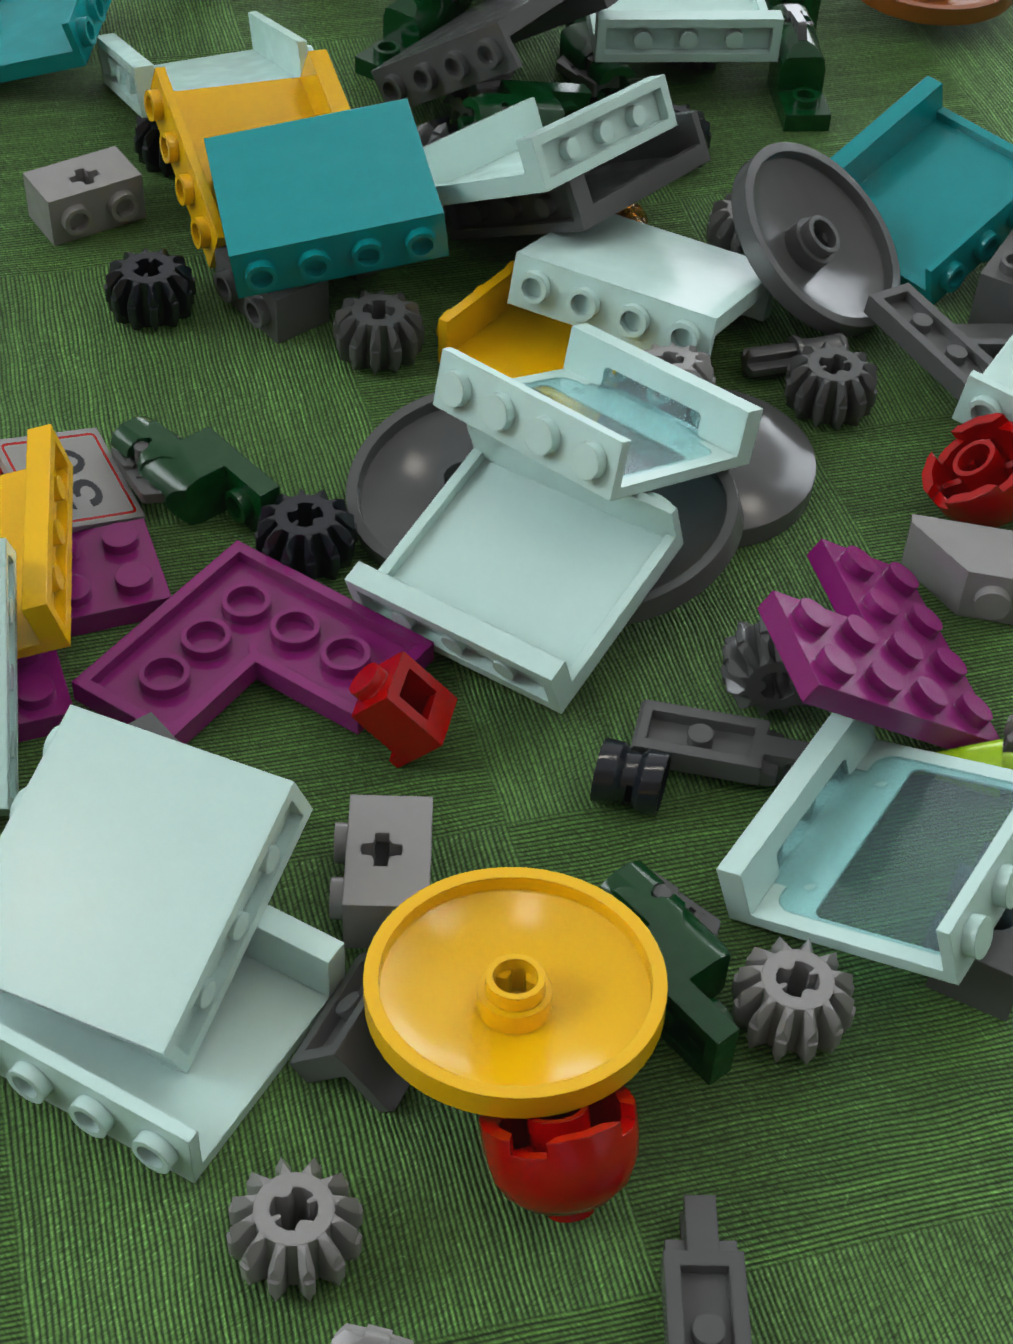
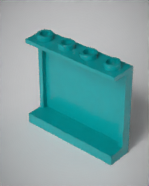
[0,0,112,83]
[830,75,1013,305]
[204,98,449,299]

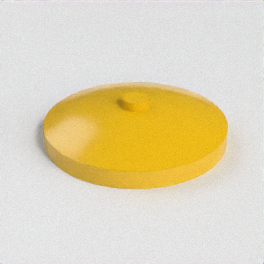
[363,867,668,1119]

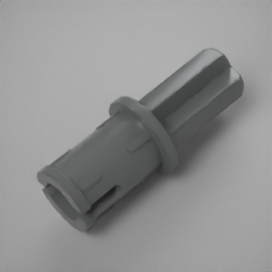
[741,332,849,378]

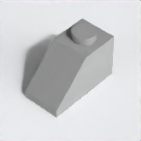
[901,514,1013,625]

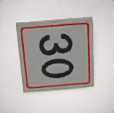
[0,427,146,533]

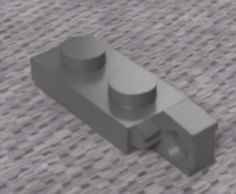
[630,699,810,786]
[660,1195,752,1344]

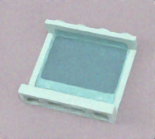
[433,323,763,502]
[716,712,1013,985]

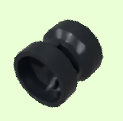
[590,737,672,817]

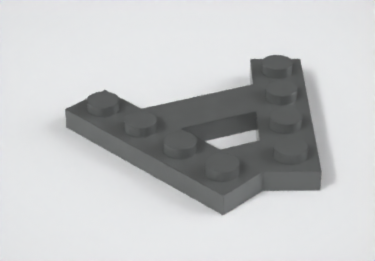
[863,283,1013,400]

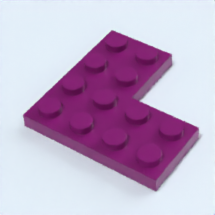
[17,518,171,743]
[757,538,1004,749]
[72,540,434,744]

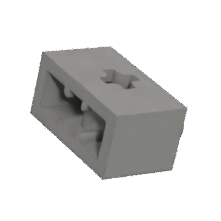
[23,146,146,246]
[329,794,433,949]

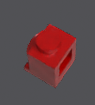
[349,651,458,768]

